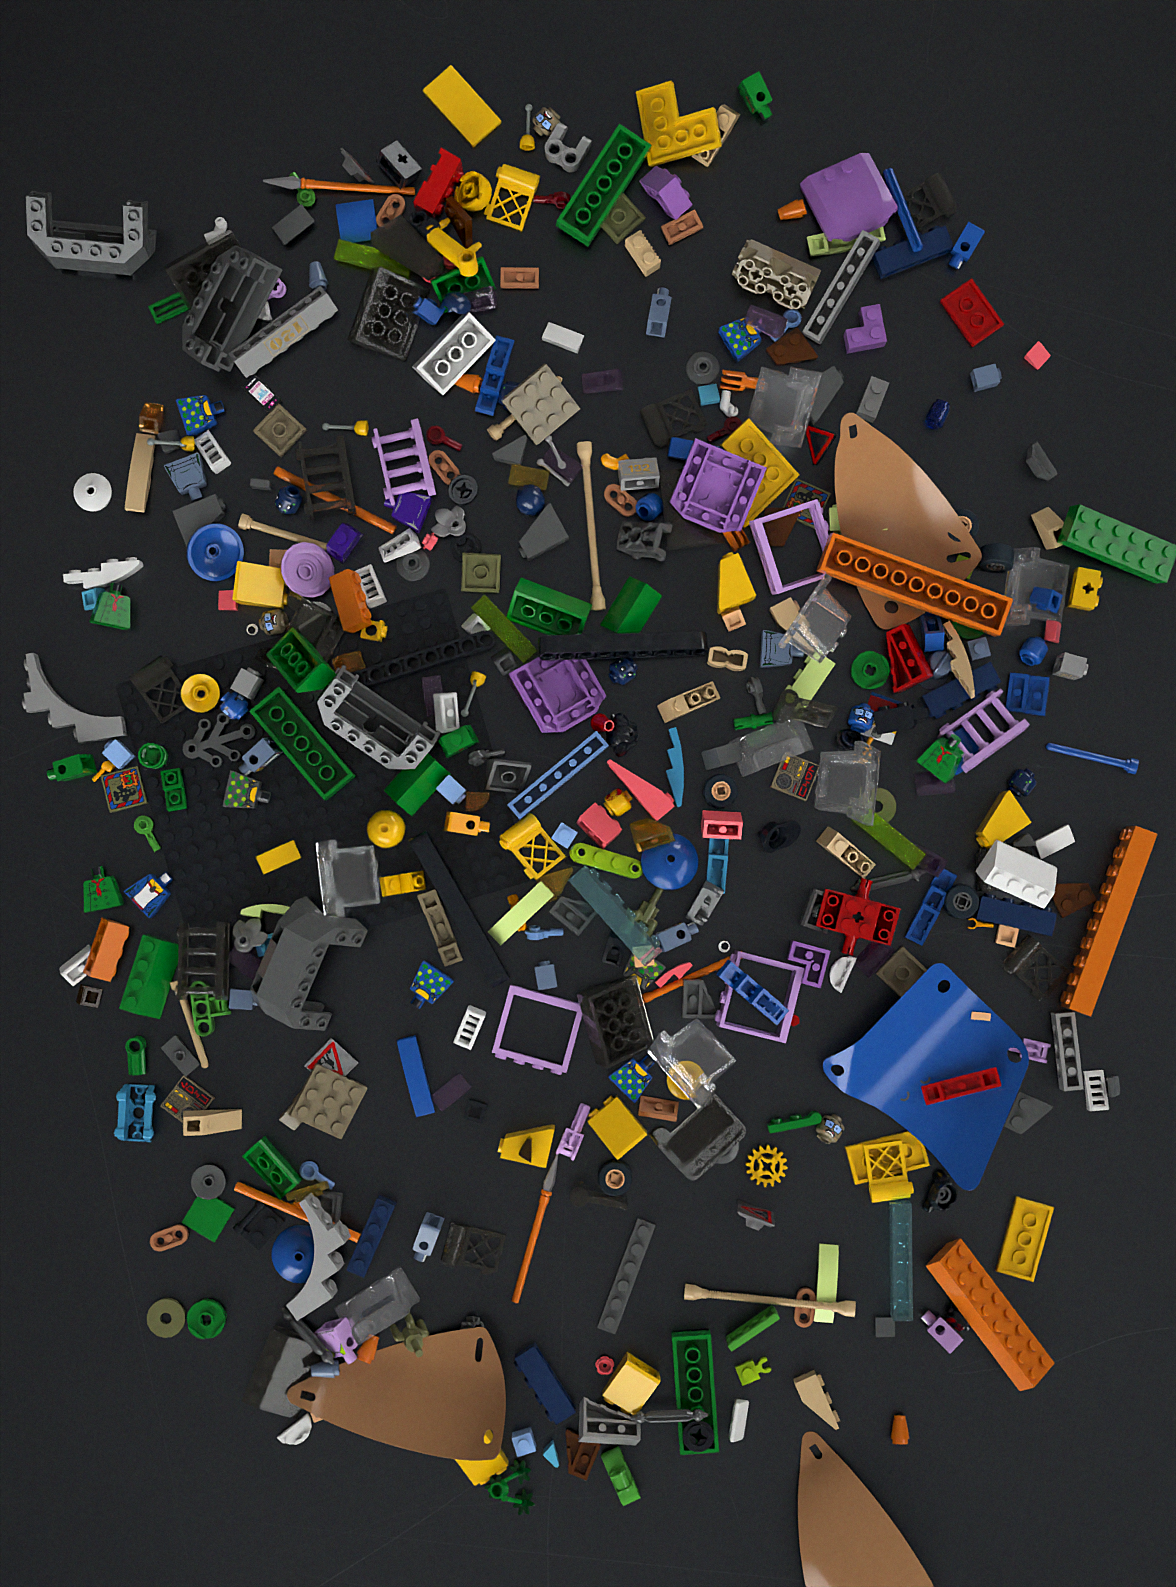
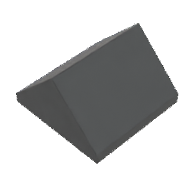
[485,759,532,794]
[798,888,828,934]

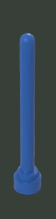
[1046,743,1139,774]

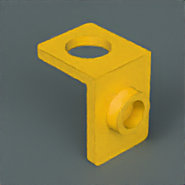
[360,620,387,642]

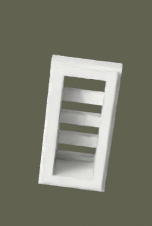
[194,430,231,474]
[379,528,422,562]
[355,564,387,609]
[453,1005,486,1050]
[1083,1070,1109,1111]

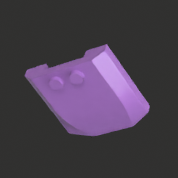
[800,153,898,241]
[669,438,767,533]
[509,657,606,733]

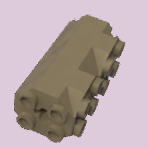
[732,239,821,309]

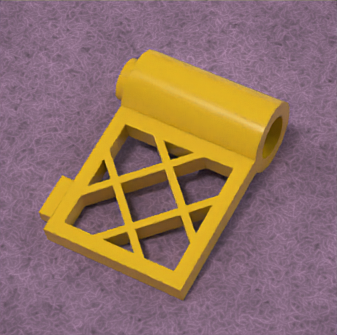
[484,164,540,231]
[499,813,566,880]
[863,1140,914,1203]

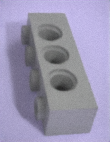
[1051,1010,1084,1091]

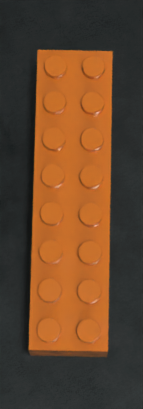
[926,1238,1054,1391]

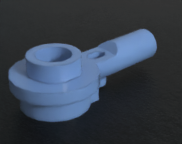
[770,309,802,342]
[525,925,563,940]
[299,1161,335,1190]

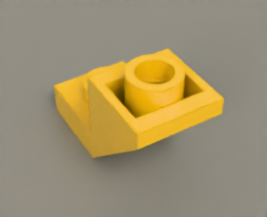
[379,871,426,897]

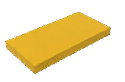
[423,65,502,148]
[845,1131,930,1185]
[995,1196,1054,1282]

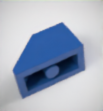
[919,612,945,652]

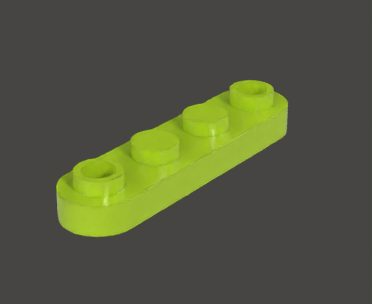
[570,843,643,879]

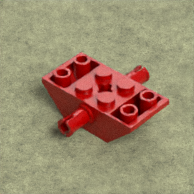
[815,878,900,955]

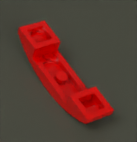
[921,1067,1002,1105]

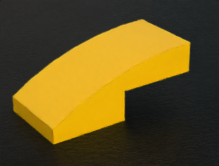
[256,840,301,875]

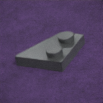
[549,896,602,936]
[681,979,716,1019]
[1004,1091,1053,1134]

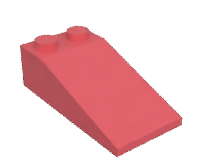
[607,759,675,821]

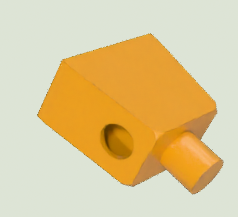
[444,812,490,836]

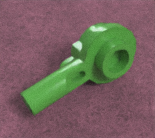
[289,172,316,207]
[134,816,161,852]

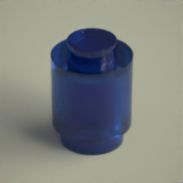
[925,399,950,429]

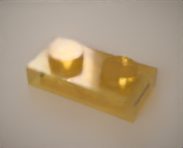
[508,464,550,491]
[286,1181,329,1203]

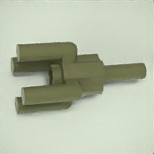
[619,887,664,945]
[390,1309,429,1357]

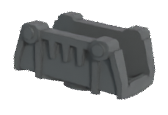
[616,521,672,561]

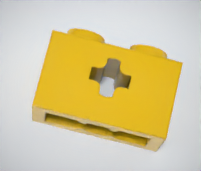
[1067,567,1103,611]

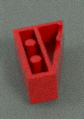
[413,147,464,219]
[886,624,934,693]

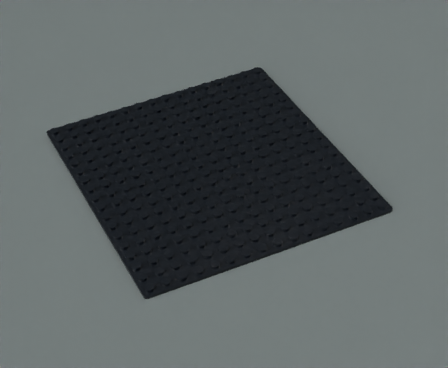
[116,589,530,977]

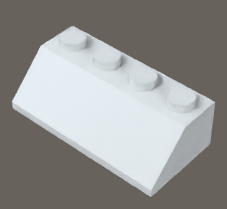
[412,312,496,395]
[976,839,1057,909]

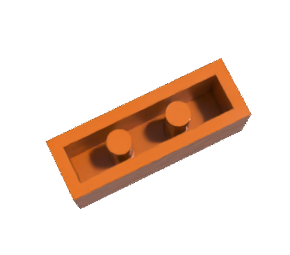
[328,569,372,633]
[83,918,129,982]

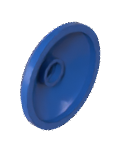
[187,523,244,581]
[641,833,698,890]
[272,1225,314,1283]

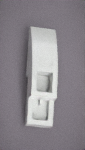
[63,557,143,590]

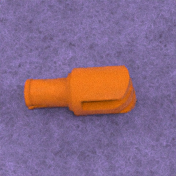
[720,370,763,391]
[722,529,750,552]

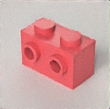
[576,803,622,849]
[701,810,743,840]

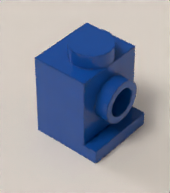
[413,297,446,325]
[1029,587,1063,613]

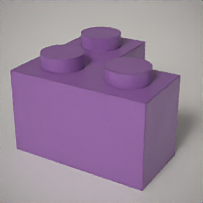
[640,166,692,220]
[843,304,887,354]
[786,940,830,988]

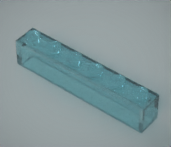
[568,865,662,966]
[889,1200,913,1321]

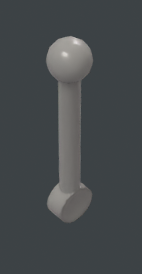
[545,435,566,469]
[537,459,570,486]

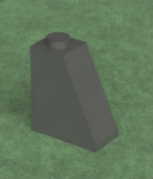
[793,366,844,425]
[173,494,226,547]
[518,503,569,561]

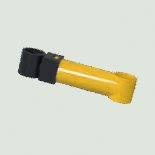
[409,211,482,277]

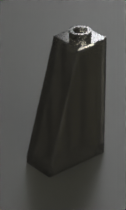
[371,215,444,281]

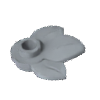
[431,505,466,537]
[233,918,268,952]

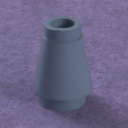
[309,262,328,291]
[311,1360,340,1378]

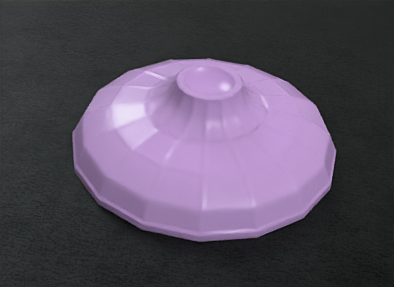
[281,542,334,598]

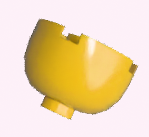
[454,171,492,212]
[367,810,406,848]

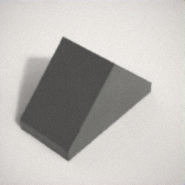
[492,435,528,467]
[701,742,743,771]

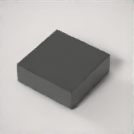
[250,478,272,491]
[875,1316,895,1337]

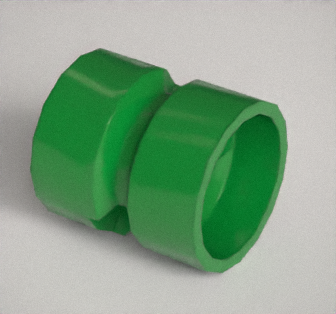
[138,743,168,769]

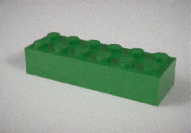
[556,124,651,247]
[1057,504,1176,584]
[249,687,356,801]
[671,1330,719,1455]

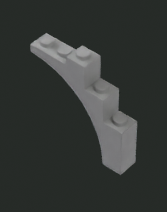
[22,653,128,744]
[286,1193,351,1321]

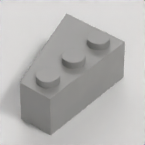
[579,1397,641,1446]

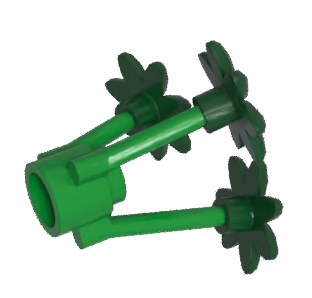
[484,1459,535,1515]

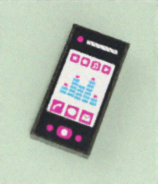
[241,374,282,413]

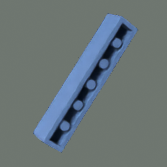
[507,731,609,820]

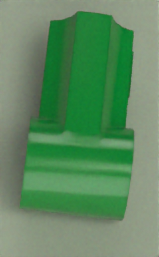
[125,1035,146,1075]

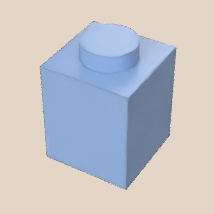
[102,739,135,770]
[436,775,467,805]
[551,822,578,849]
[512,1427,537,1457]

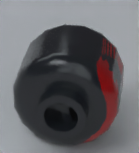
[946,1303,971,1331]

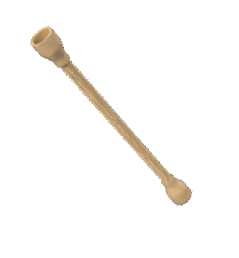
[577,441,606,611]
[684,1284,856,1317]

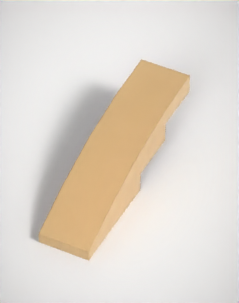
[125,433,156,513]
[943,621,975,699]

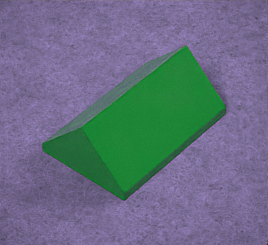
[430,256,496,313]
[600,576,662,634]
[384,753,451,816]
[242,1136,303,1199]

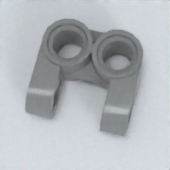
[545,123,593,172]

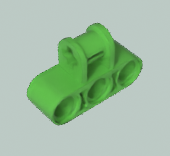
[190,980,231,1036]
[601,1446,641,1506]

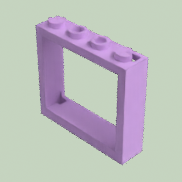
[749,499,829,595]
[715,950,805,1043]
[492,984,585,1075]

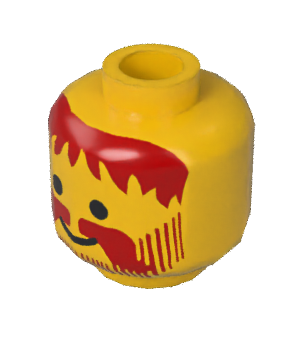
[603,788,632,817]

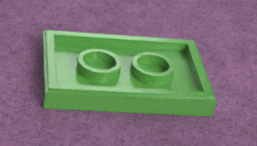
[725,1305,780,1352]

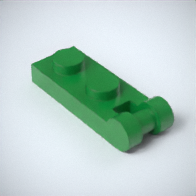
[767,1111,822,1134]

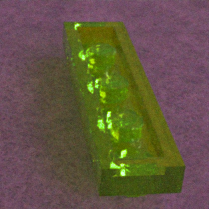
[334,239,413,279]
[471,595,538,663]
[853,806,926,870]

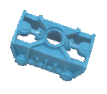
[114,1084,156,1142]

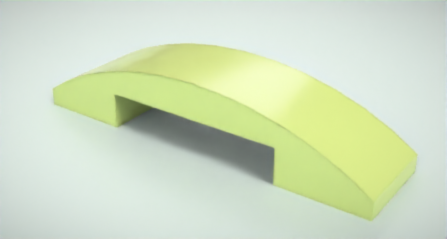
[807,227,886,256]
[488,881,554,946]
[241,904,290,919]
[813,1243,839,1323]

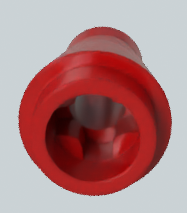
[591,713,614,732]

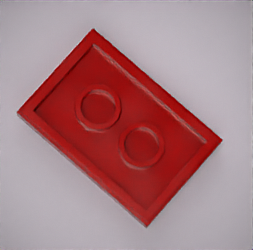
[940,278,1005,347]

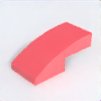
[655,962,693,988]

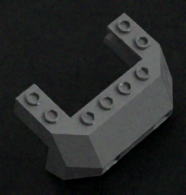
[26,191,157,275]
[182,245,283,372]
[317,665,441,769]
[250,896,368,1031]

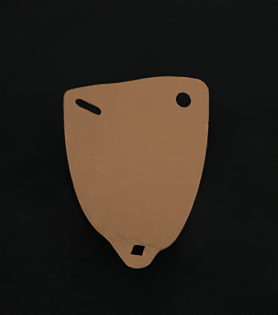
[835,413,982,629]
[287,1327,506,1461]
[798,1432,934,1587]

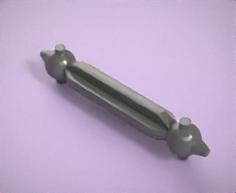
[850,866,926,893]
[282,1307,335,1365]
[630,1409,708,1423]

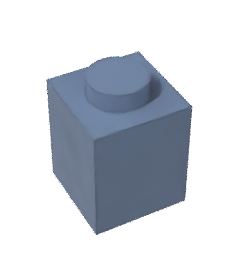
[970,364,1002,392]
[963,637,991,662]
[535,961,558,990]
[229,988,258,1010]

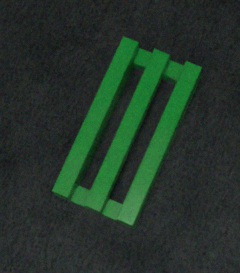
[148,290,191,324]

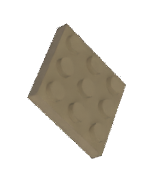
[501,363,580,445]
[289,1063,368,1139]

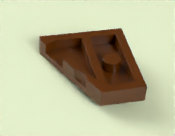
[445,196,473,249]
[766,327,818,366]
[764,507,801,547]
[1051,883,1097,918]
[566,1429,601,1481]

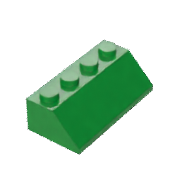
[506,578,592,635]
[266,627,336,693]
[119,934,184,1019]

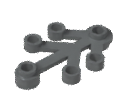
[183,713,256,767]

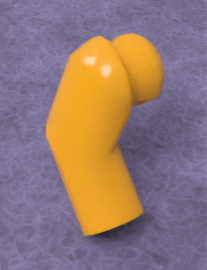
[601,454,629,470]

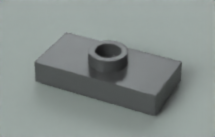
[161,1035,200,1077]

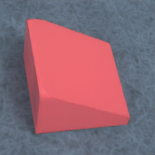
[1024,341,1051,370]
[218,590,238,611]
[1044,621,1061,643]

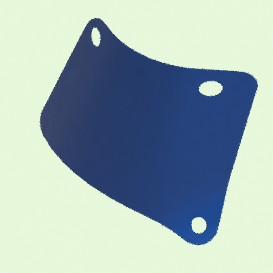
[823,963,1029,1191]

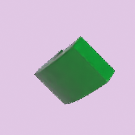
[161,768,187,812]

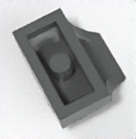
[1026,441,1058,481]

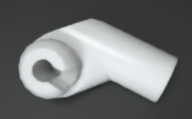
[204,217,227,243]
[720,390,738,417]

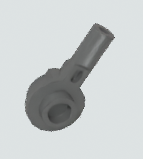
[746,677,767,714]
[468,748,505,766]

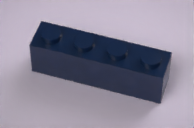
[872,225,954,279]
[920,662,1001,719]
[973,893,1057,936]
[346,1195,397,1278]
[514,1342,576,1425]

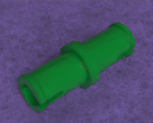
[733,712,773,731]

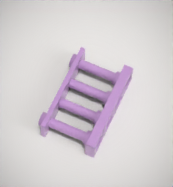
[372,418,436,505]
[937,689,1030,773]

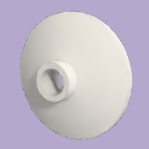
[74,473,112,511]

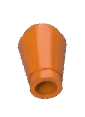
[778,199,807,220]
[454,374,483,393]
[356,1333,379,1364]
[890,1415,910,1444]

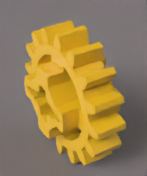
[745,1144,788,1187]

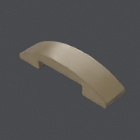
[417,889,463,967]

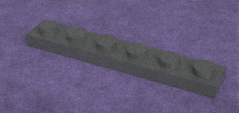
[597,1217,656,1334]

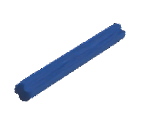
[883,168,923,252]

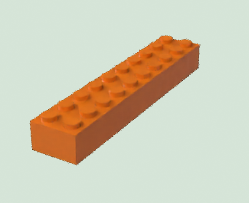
[816,533,1013,637]
[1060,826,1157,1016]

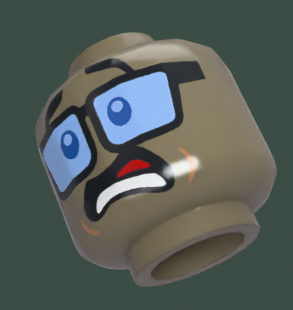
[532,107,561,136]
[259,609,289,635]
[816,1114,845,1144]

